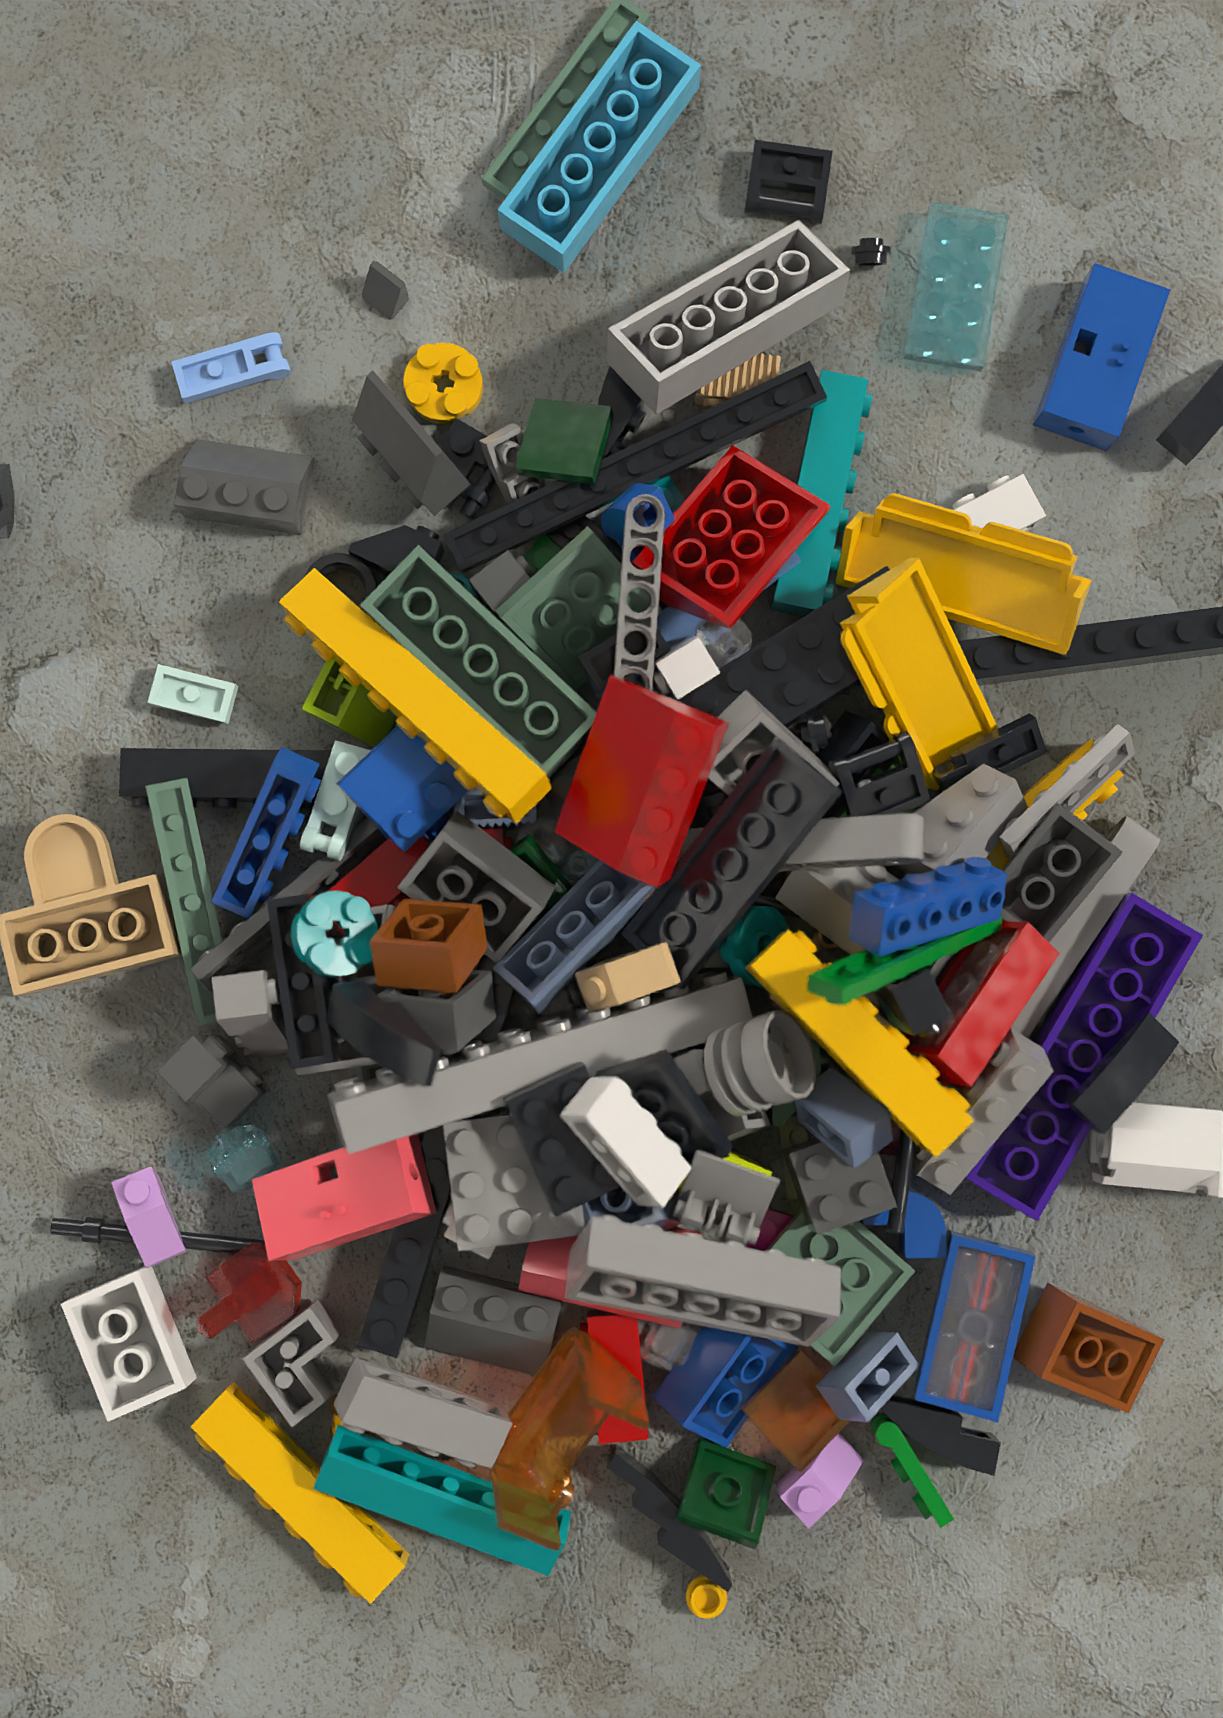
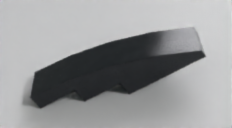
[607,1445,733,1592]

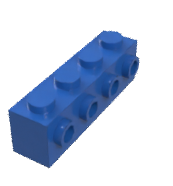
[211,747,321,919]
[849,857,1007,957]

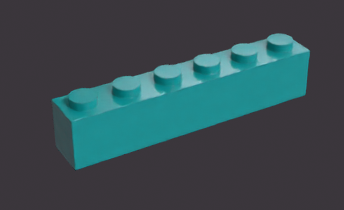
[770,369,873,616]
[313,1424,571,1576]

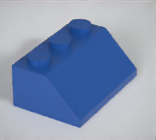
[336,725,468,852]
[652,1326,799,1448]

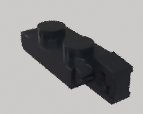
[932,713,1047,791]

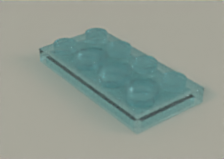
[903,202,1009,372]

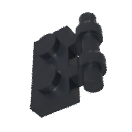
[439,418,496,520]

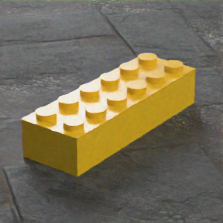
[745,930,974,1157]

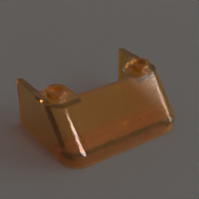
[491,1327,650,1552]

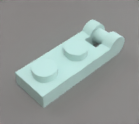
[300,740,371,861]

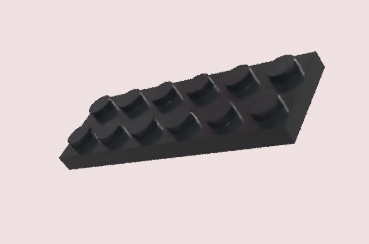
[621,737,843,989]

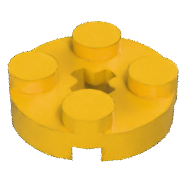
[403,343,483,425]

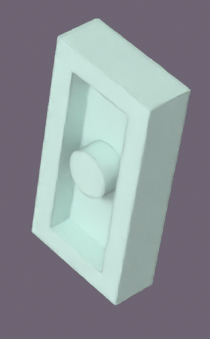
[147,664,239,725]

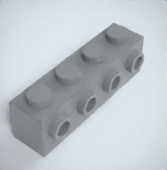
[913,1028,1053,1195]
[334,1358,513,1469]

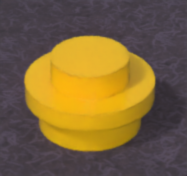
[686,1575,727,1619]

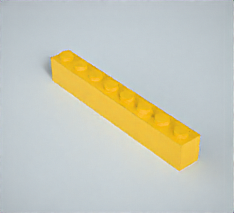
[279,568,552,824]

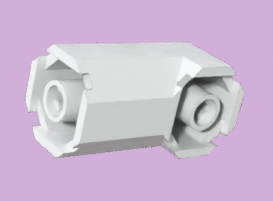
[1089,1102,1223,1197]

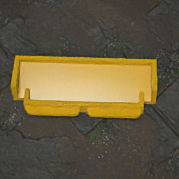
[835,493,1092,655]
[840,558,998,792]

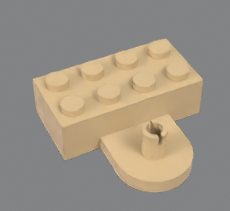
[0,814,182,996]

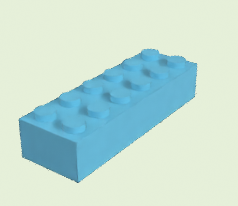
[497,21,701,273]

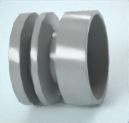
[704,1010,816,1116]

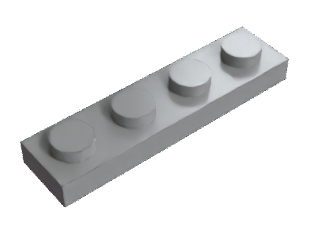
[999,724,1135,859]

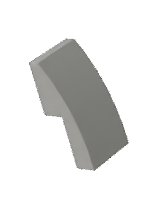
[479,423,546,504]

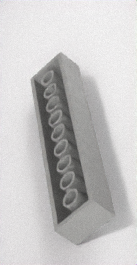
[327,969,752,1155]

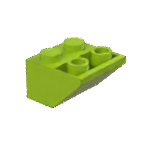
[302,658,398,748]

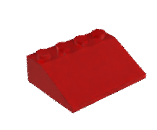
[632,445,830,629]
[554,675,729,887]

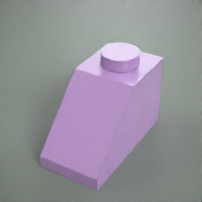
[111,1166,186,1268]
[776,1428,864,1529]

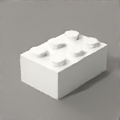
[61,1266,197,1422]

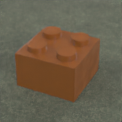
[370,899,487,994]

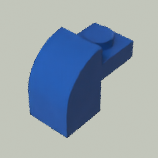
[601,483,675,566]
[859,1189,947,1258]

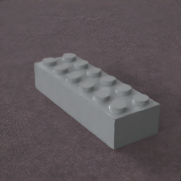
[607,220,850,414]
[565,1215,841,1347]

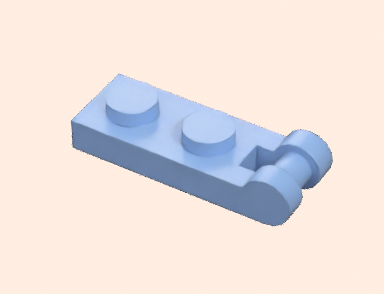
[171,332,291,404]

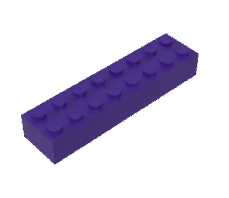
[964,893,1203,1221]

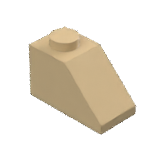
[575,942,680,1012]

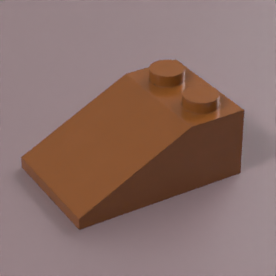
[1013,1283,1164,1413]

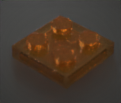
[740,1350,851,1473]

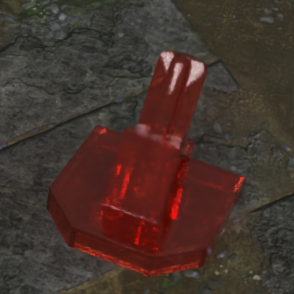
[196,1242,302,1343]

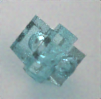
[205,1124,280,1192]

